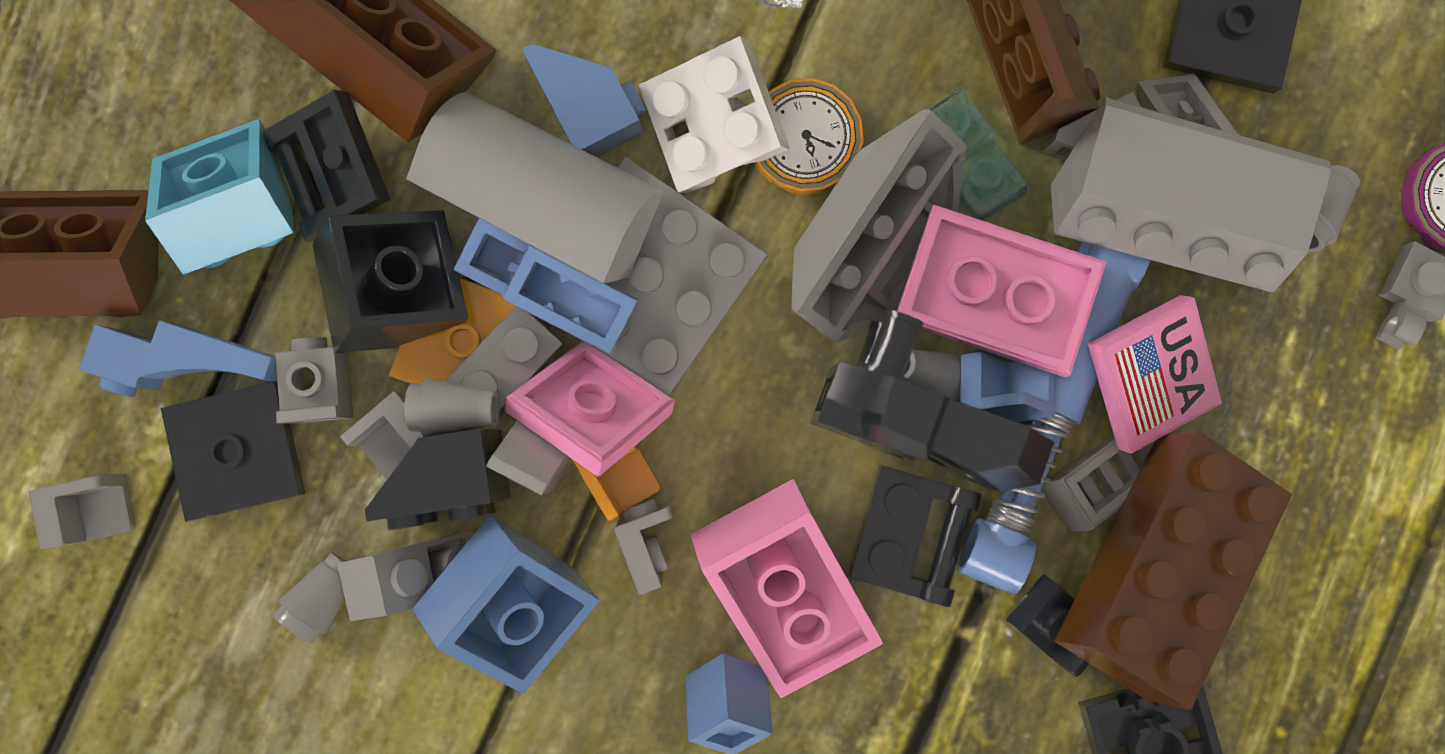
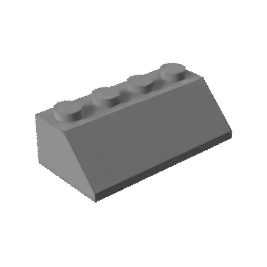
[1050,97,1332,293]

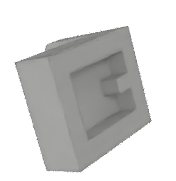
[613,499,674,596]

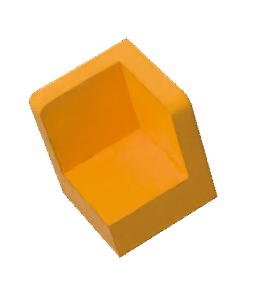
[572,445,661,521]

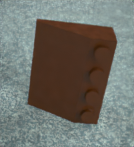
[967,0,1100,144]

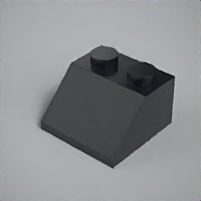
[312,210,468,354]

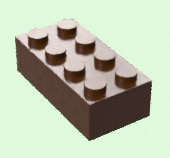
[1054,430,1292,710]

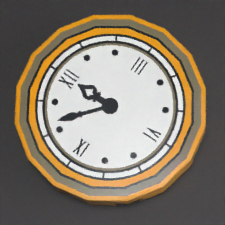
[755,78,864,195]

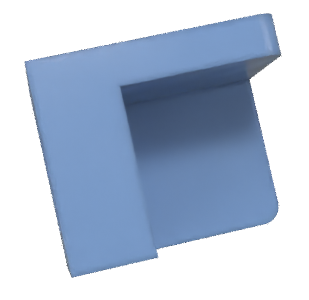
[960,351,1055,422]
[685,653,773,754]

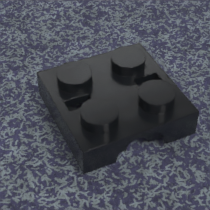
[1078,686,1223,754]

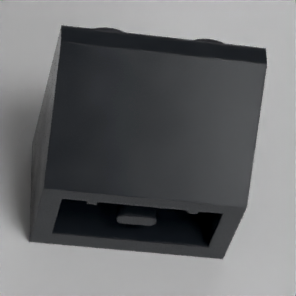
[365,428,511,530]

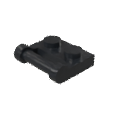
[263,90,390,242]
[848,465,982,607]

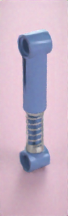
[957,242,1150,595]

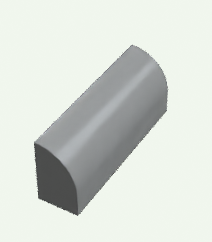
[406,92,664,284]

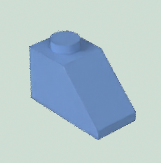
[522,44,646,157]

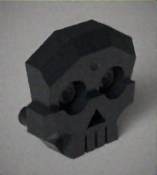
[810,309,1055,491]

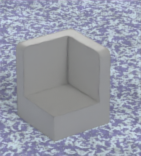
[340,391,423,479]
[28,474,136,550]

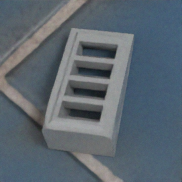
[1042,435,1154,532]

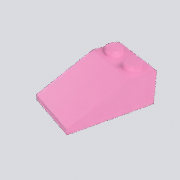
[690,479,883,699]

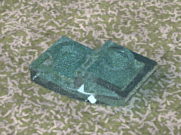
[928,89,1027,221]

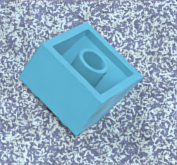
[145,118,293,275]

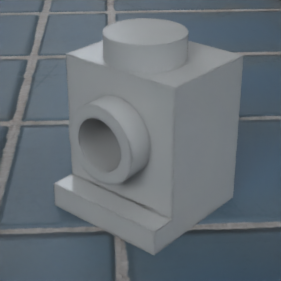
[275,337,353,424]

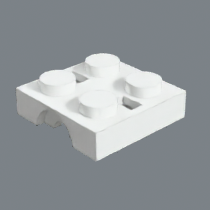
[638,36,790,194]

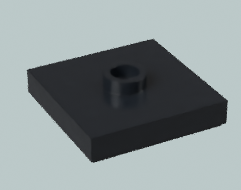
[1163,0,1302,94]
[161,381,305,522]

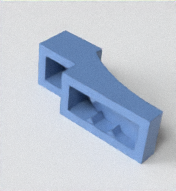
[453,218,639,354]
[79,320,277,397]

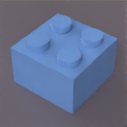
[412,515,600,694]

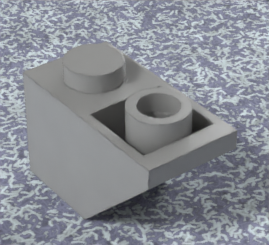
[337,529,475,621]

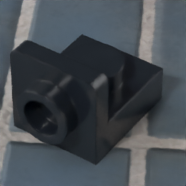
[1006,573,1089,677]

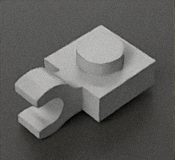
[1376,241,1445,349]

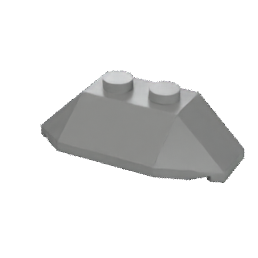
[791,109,968,343]

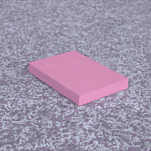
[897,205,1107,378]

